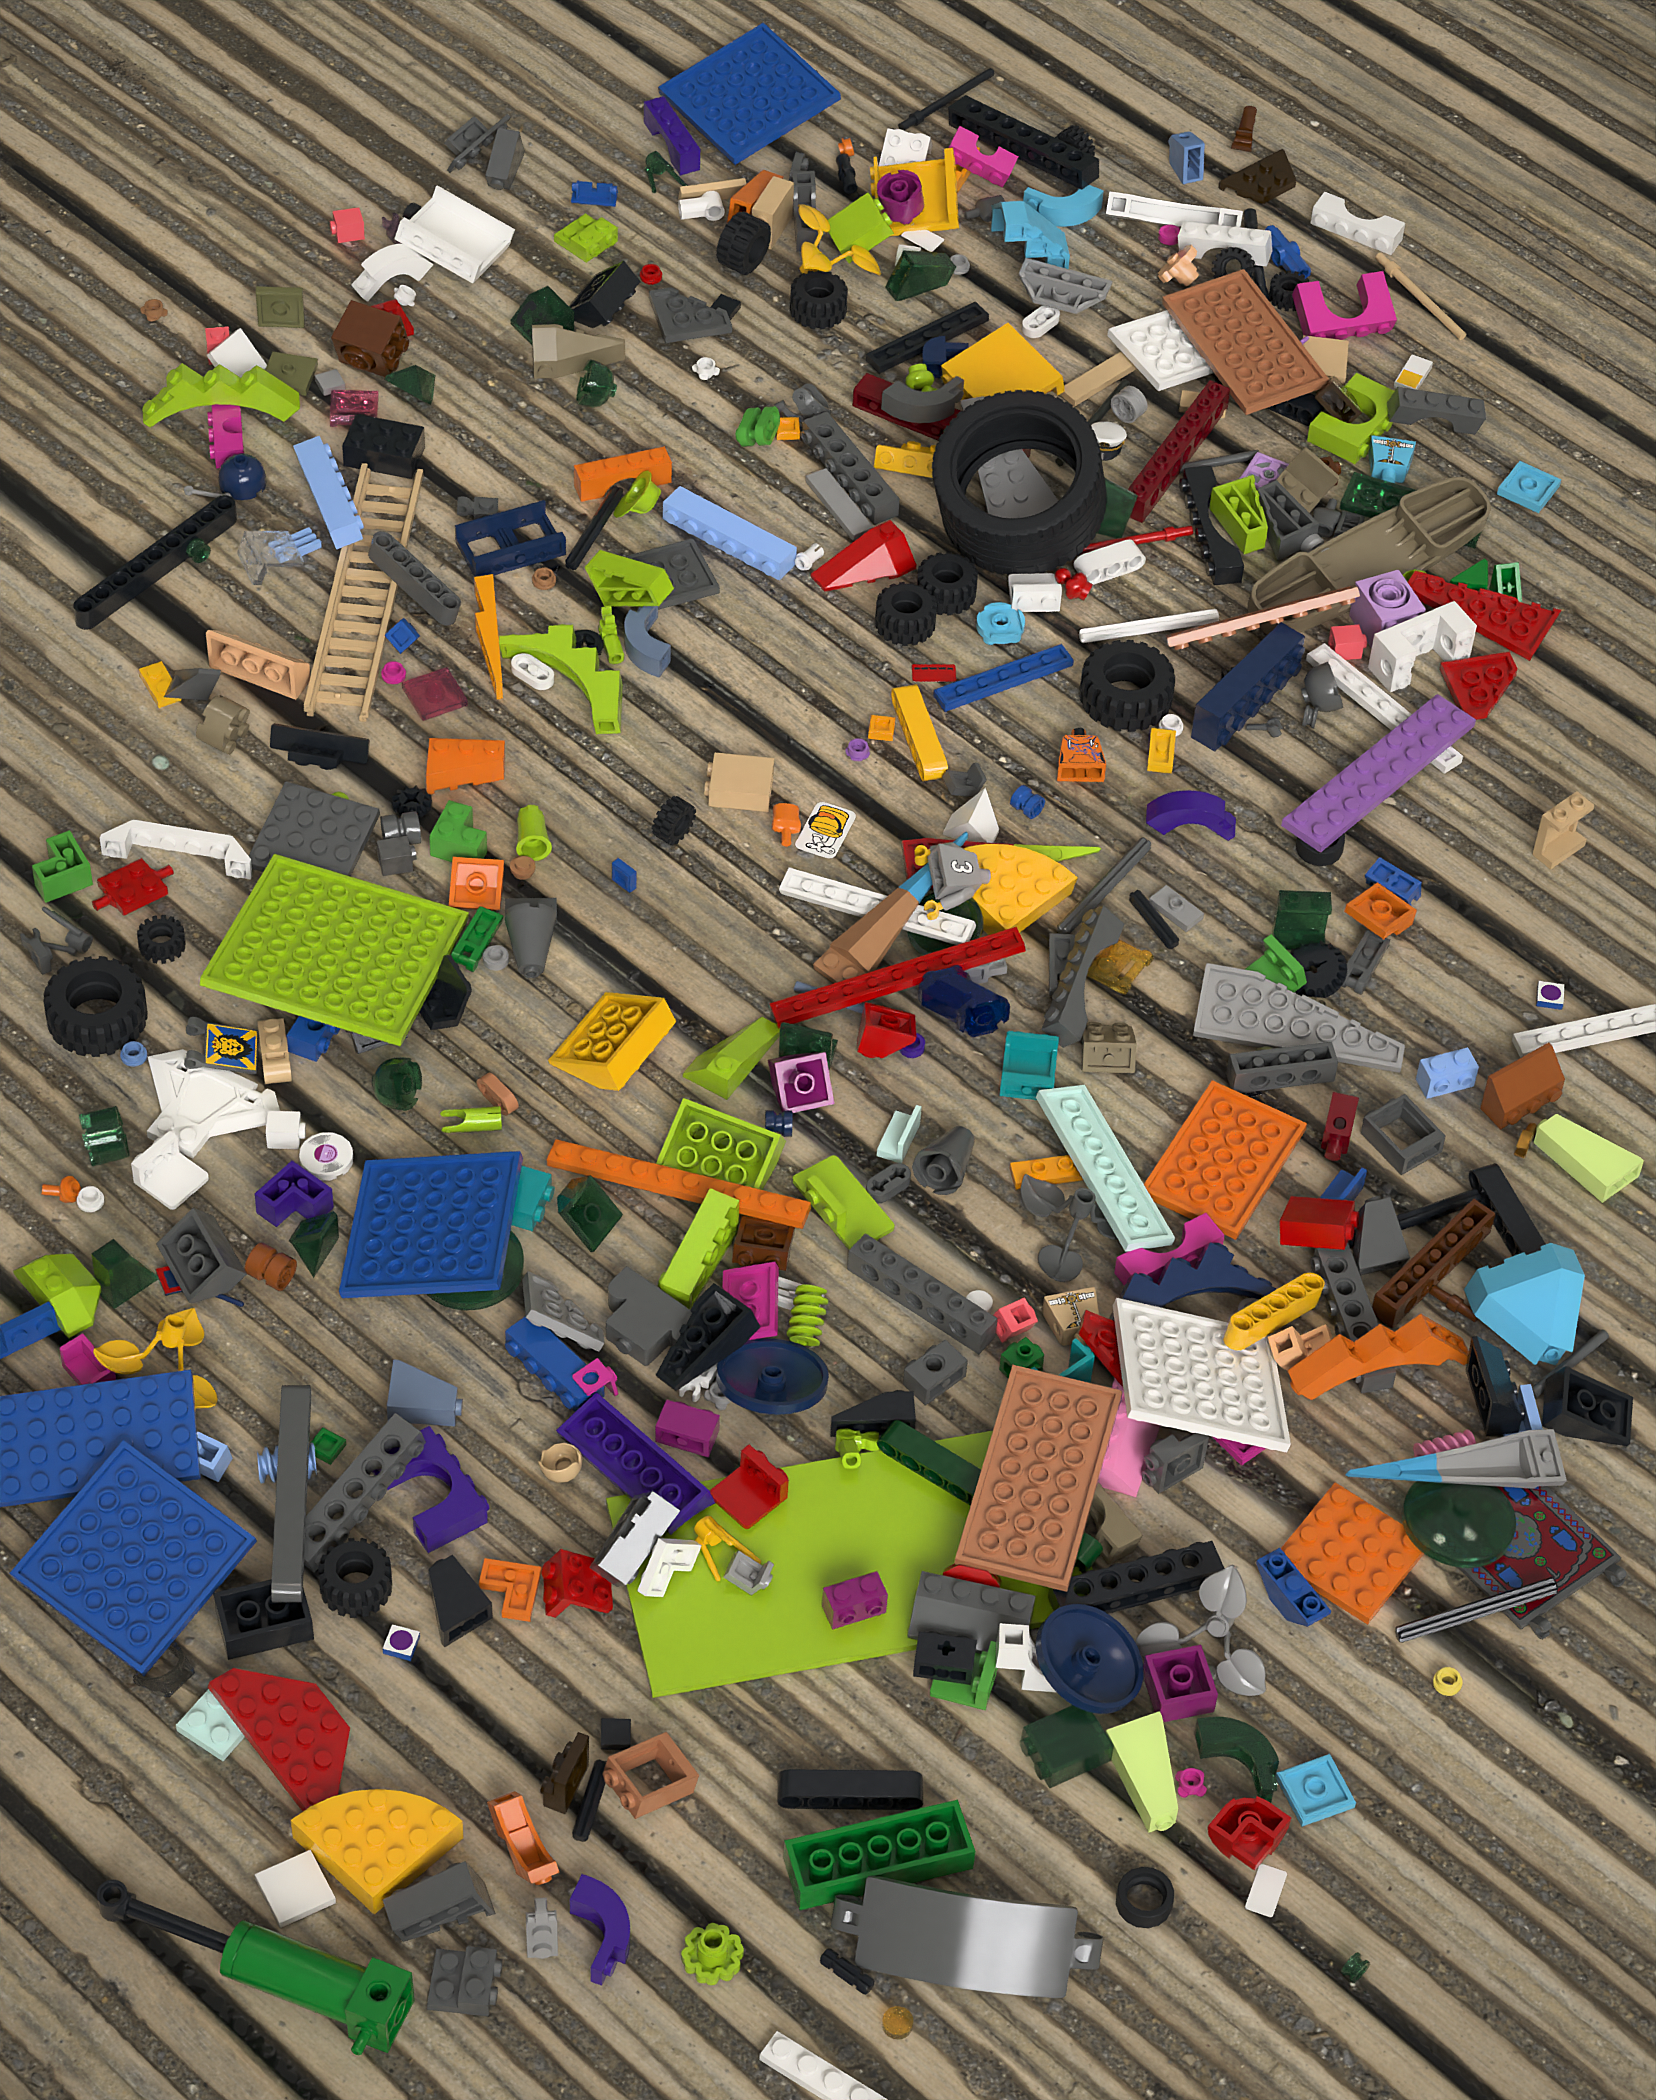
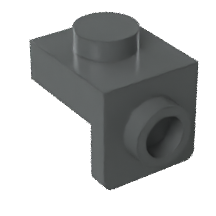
[942,763,987,797]

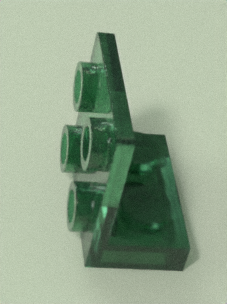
[779,1022,838,1070]

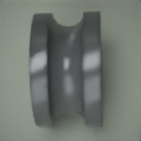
[1302,705,1319,729]

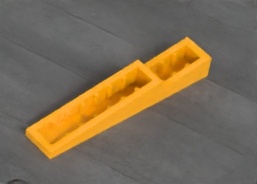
[474,574,503,700]

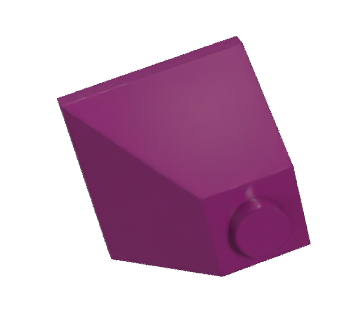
[768,1052,835,1113]

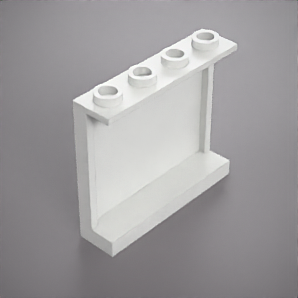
[395,186,515,283]

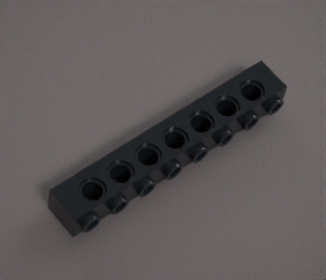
[948,95,1099,190]

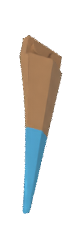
[813,832,968,984]

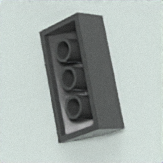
[908,1571,1035,1654]

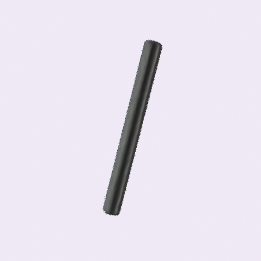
[1056,837,1151,934]

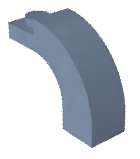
[624,606,671,678]

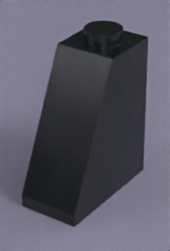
[428,1554,493,1647]

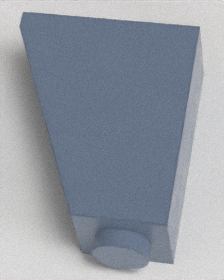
[387,1360,463,1426]

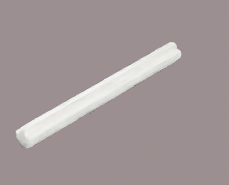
[1079,609,1219,643]

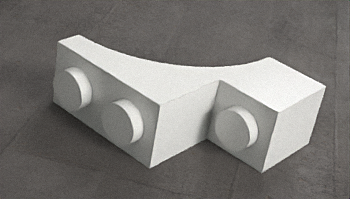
[996,1623,1056,1692]

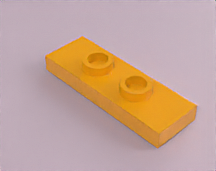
[1010,1155,1083,1190]

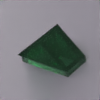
[384,365,436,405]
[289,1211,339,1278]

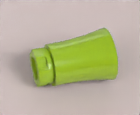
[516,805,552,861]

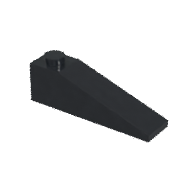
[656,1283,761,1391]

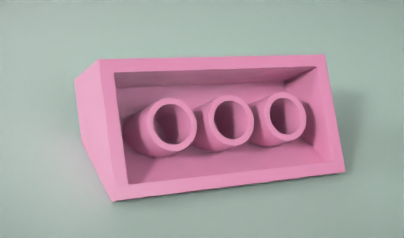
[1098,1378,1161,1497]

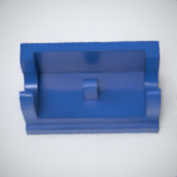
[1365,857,1422,905]

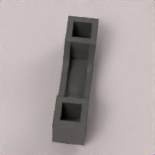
[792,171,819,252]
[1387,387,1486,435]

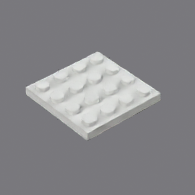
[1107,310,1214,391]

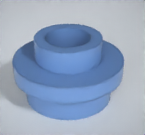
[120,1041,147,1067]

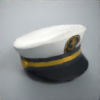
[1091,422,1127,461]

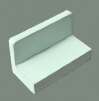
[876,1105,922,1163]

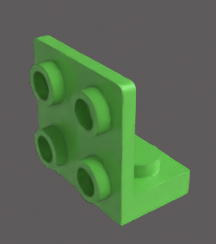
[1244,934,1307,992]
[930,1641,998,1711]

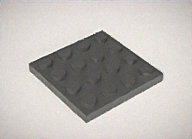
[249,781,380,877]

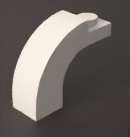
[352,244,434,301]

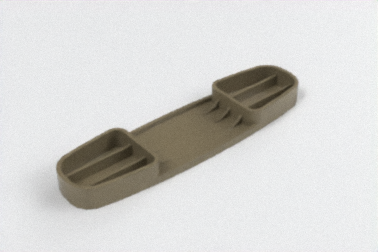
[1247,477,1491,635]

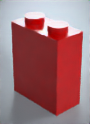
[1280,1196,1359,1250]

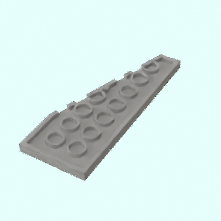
[961,396,1058,518]
[1193,963,1405,1073]

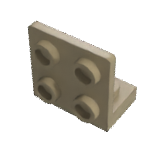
[1276,447,1340,513]
[1082,1022,1137,1073]

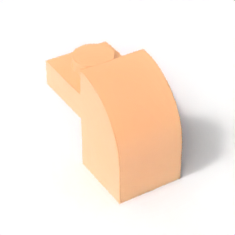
[1268,1324,1333,1370]

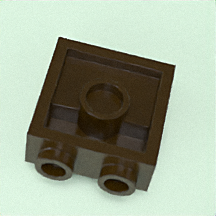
[540,1732,589,1814]

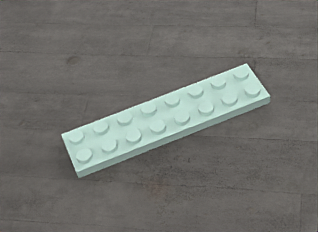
[1036,1085,1175,1252]

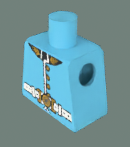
[1368,435,1416,488]

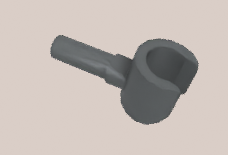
[1246,718,1283,738]

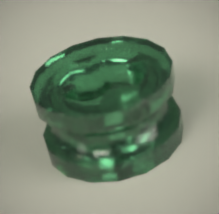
[186,538,211,563]
[1341,1952,1370,1983]

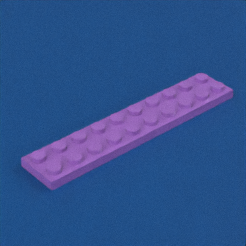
[1281,694,1476,853]

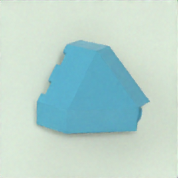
[991,201,1070,269]
[1464,1243,1585,1366]

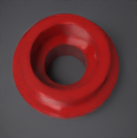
[640,264,662,285]

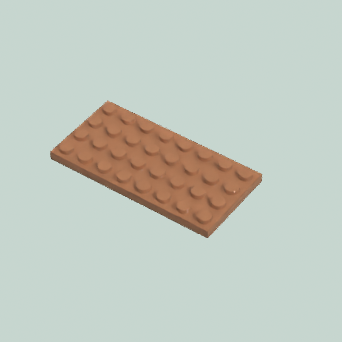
[1162,269,1329,415]
[955,1365,1123,1592]

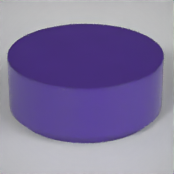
[899,1033,925,1058]

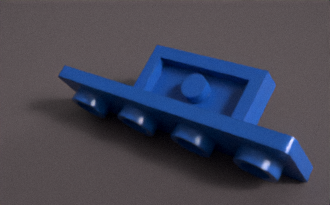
[0,1302,61,1359]

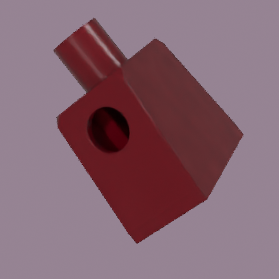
[1321,1092,1359,1161]

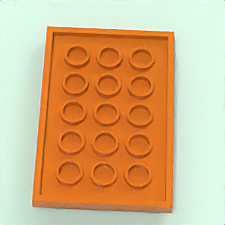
[1144,1080,1307,1240]

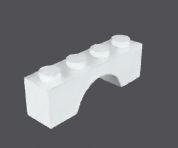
[1311,192,1405,255]
[1178,221,1272,266]

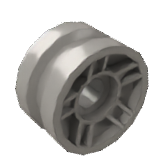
[1111,386,1148,423]

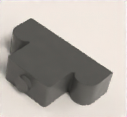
[606,1266,692,1366]

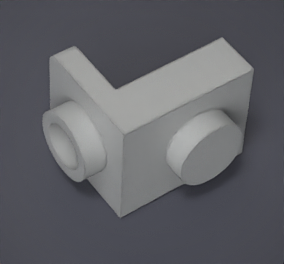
[723,1550,774,1595]

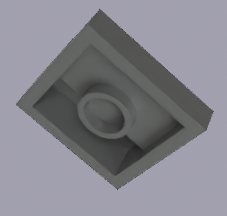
[1142,1433,1209,1494]
[427,1946,503,2017]

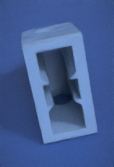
[1168,132,1205,184]

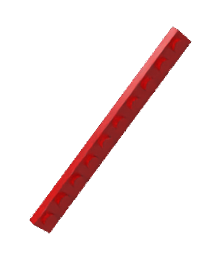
[769,926,1026,1029]

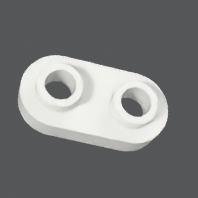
[1022,305,1060,338]
[511,653,554,690]

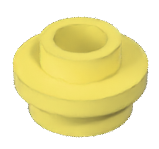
[1433,1667,1462,1696]

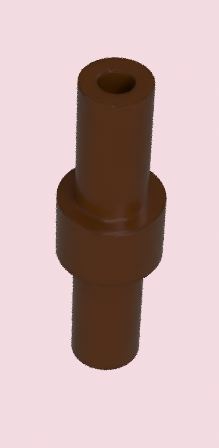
[1429,1285,1478,1323]

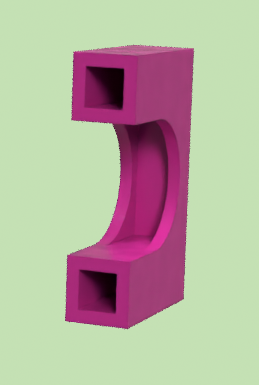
[1292,271,1397,340]

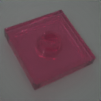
[402,667,468,721]

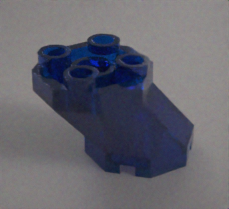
[918,965,1010,1037]

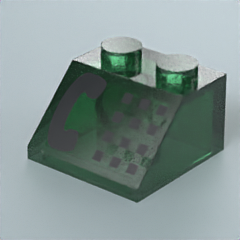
[510,286,574,345]

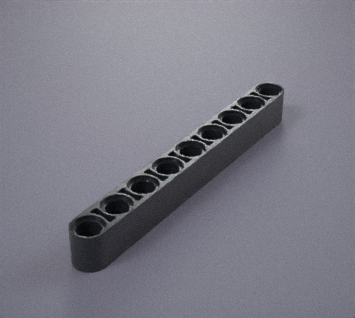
[73,495,237,630]

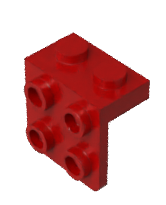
[710,1444,789,1529]
[541,1549,613,1618]

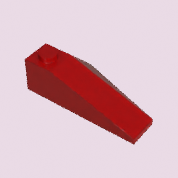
[811,520,917,592]

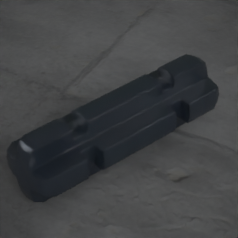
[820,1948,875,1995]

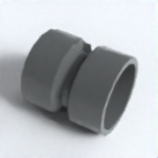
[380,811,421,845]

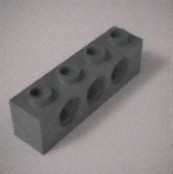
[1226,1041,1338,1093]

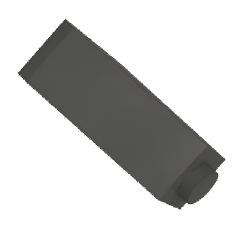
[485,128,525,190]
[1353,1196,1410,1276]

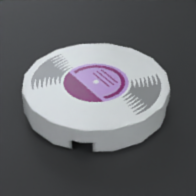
[299,1132,353,1181]

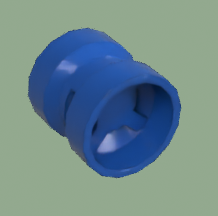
[1010,785,1045,819]

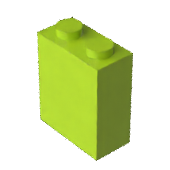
[828,192,894,263]

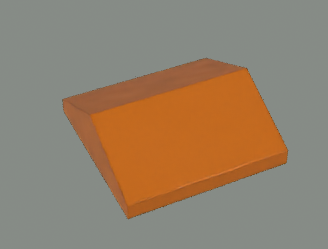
[449,857,504,911]

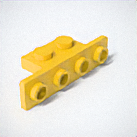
[874,441,936,478]

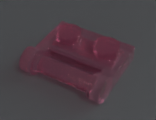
[330,390,379,427]

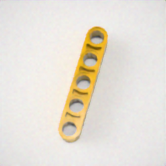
[891,684,948,782]
[1223,1273,1325,1350]

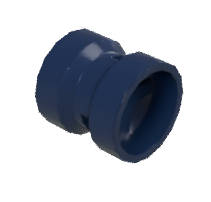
[765,1110,793,1137]

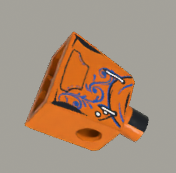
[1057,728,1106,782]

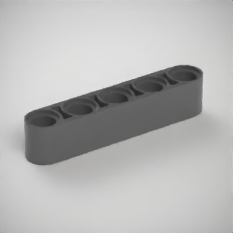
[368,531,461,625]

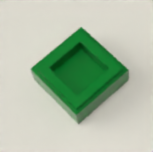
[310,1427,347,1465]

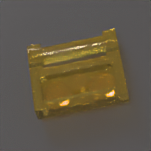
[1087,939,1154,994]

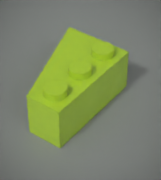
[1209,475,1268,555]
[584,550,674,606]

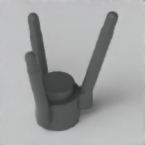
[41,907,93,956]

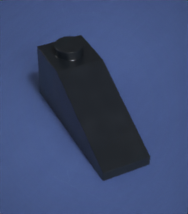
[830,1390,916,1437]

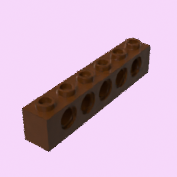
[1372,1199,1496,1328]

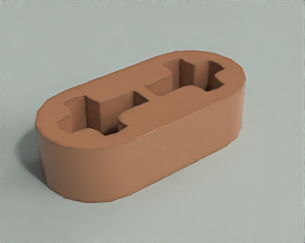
[477,1072,519,1116]

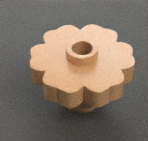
[1158,245,1199,287]

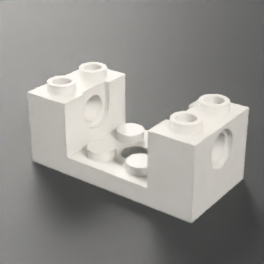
[1368,601,1477,693]

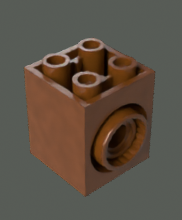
[331,300,409,379]

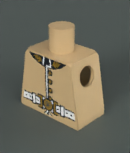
[1042,1287,1099,1347]

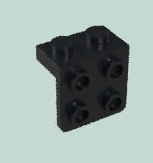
[419,955,472,1030]

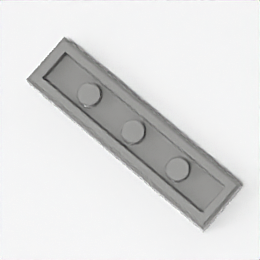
[806,468,874,541]

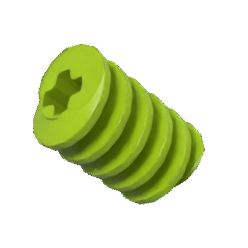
[787,1285,829,1346]

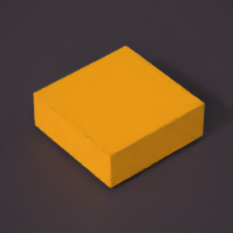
[776,417,800,440]
[868,715,896,741]

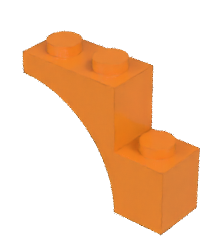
[487,1791,559,1885]

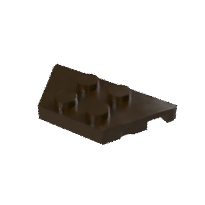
[1218,149,1297,204]

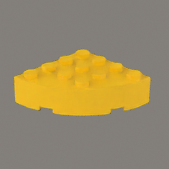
[958,844,1078,935]
[291,1789,463,1915]

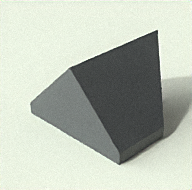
[164,668,221,701]

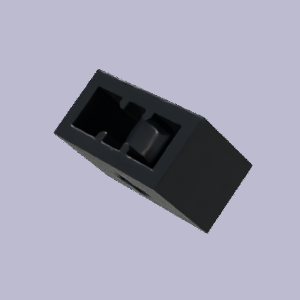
[913,1631,977,1685]

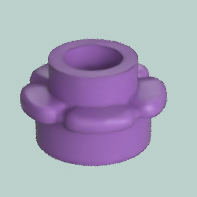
[846,739,870,761]

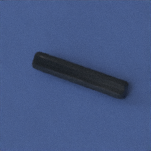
[1129,890,1179,949]
[572,1759,607,1842]

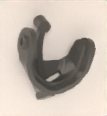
[774,383,831,422]

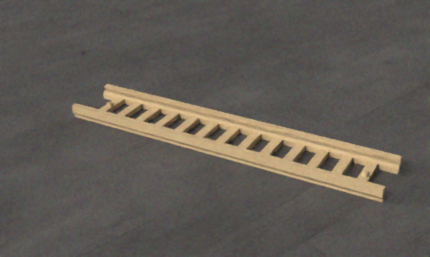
[304,463,423,722]

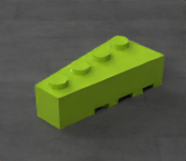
[658,1188,739,1310]

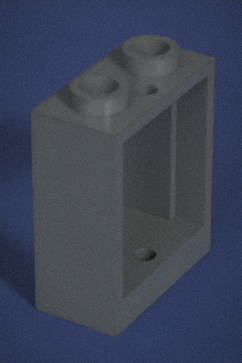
[1361,1094,1446,1175]

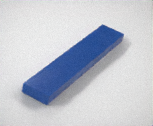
[933,644,1074,712]

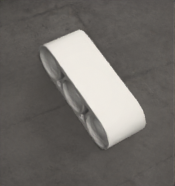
[1074,539,1146,585]

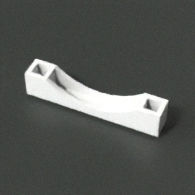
[1106,192,1243,227]

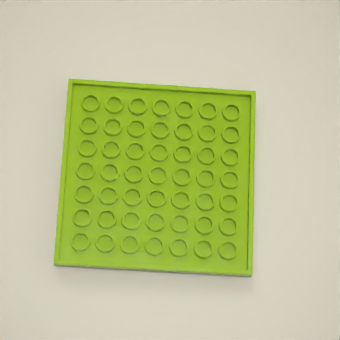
[200,854,469,1047]

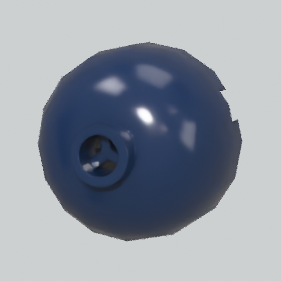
[218,453,267,500]

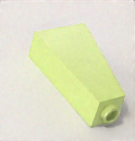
[1534,1114,1644,1203]
[1104,1711,1178,1833]

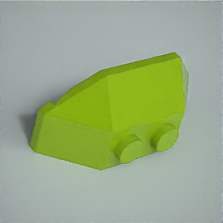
[13,1254,101,1338]

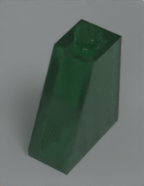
[885,250,956,301]
[91,1239,158,1309]

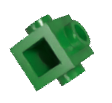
[999,1337,1044,1379]

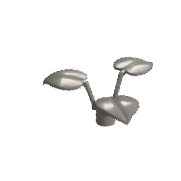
[1135,1565,1266,1696]

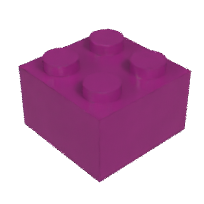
[1143,1645,1218,1722]

